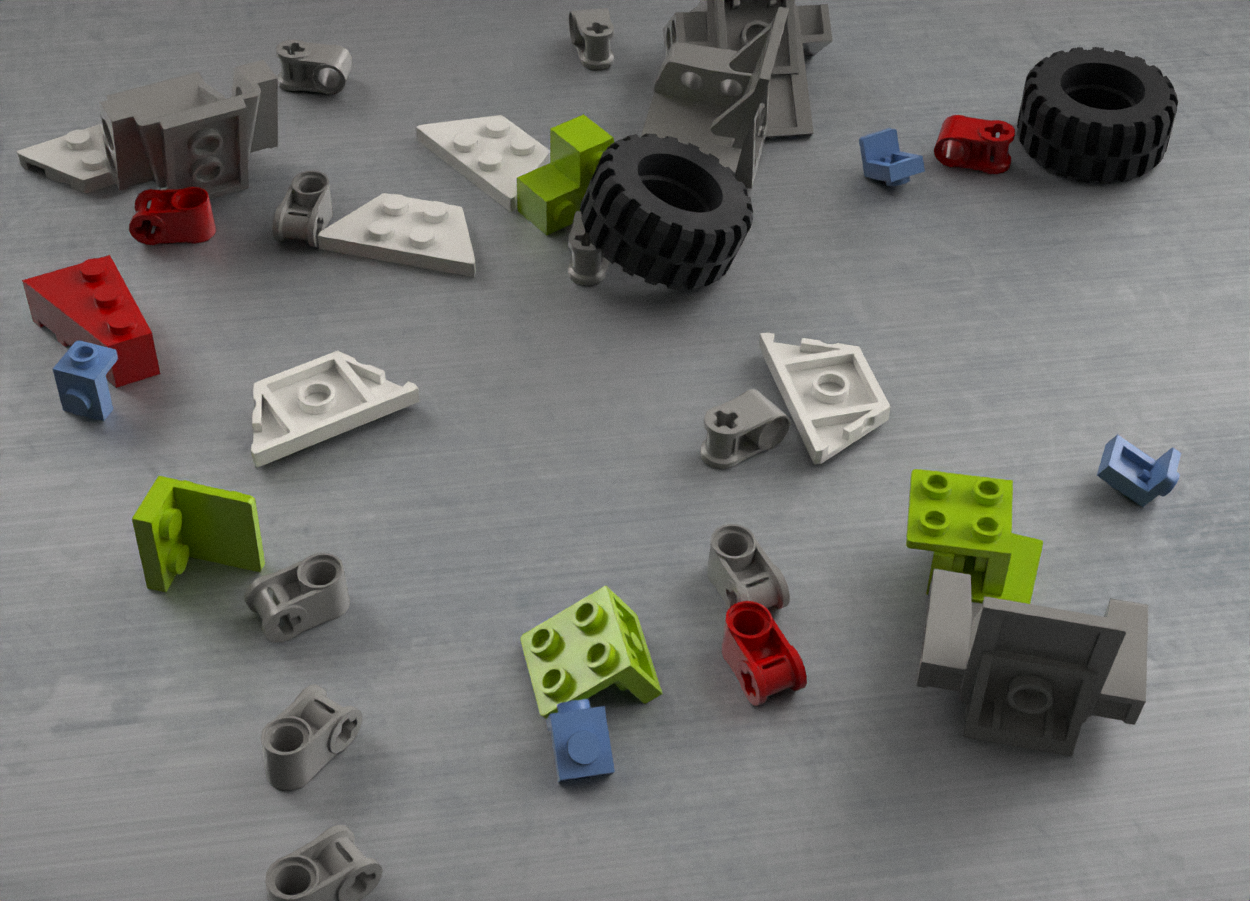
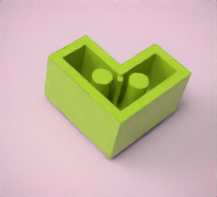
[517,114,614,236]

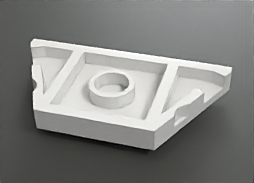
[416,115,550,212]
[17,124,116,194]
[317,193,476,277]
[759,332,891,465]
[251,351,420,468]

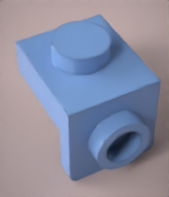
[859,128,925,186]
[52,340,118,421]
[1097,434,1181,507]
[546,699,615,782]

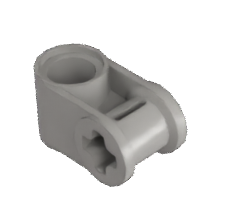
[569,8,614,70]
[276,40,353,95]
[273,170,333,247]
[568,211,610,285]
[700,389,790,469]
[707,524,790,610]
[244,553,350,642]
[261,684,362,790]
[265,825,383,901]

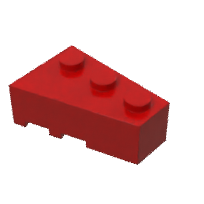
[22,255,161,388]

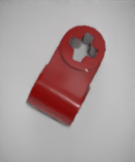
[934,115,1015,174]
[129,187,216,245]
[721,601,807,706]

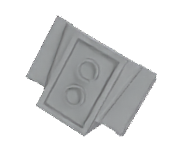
[662,0,833,138]
[641,7,789,189]
[99,60,278,199]
[916,569,1148,756]

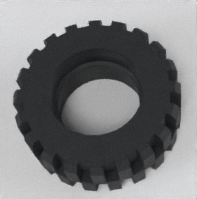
[1017,47,1178,184]
[580,133,753,290]

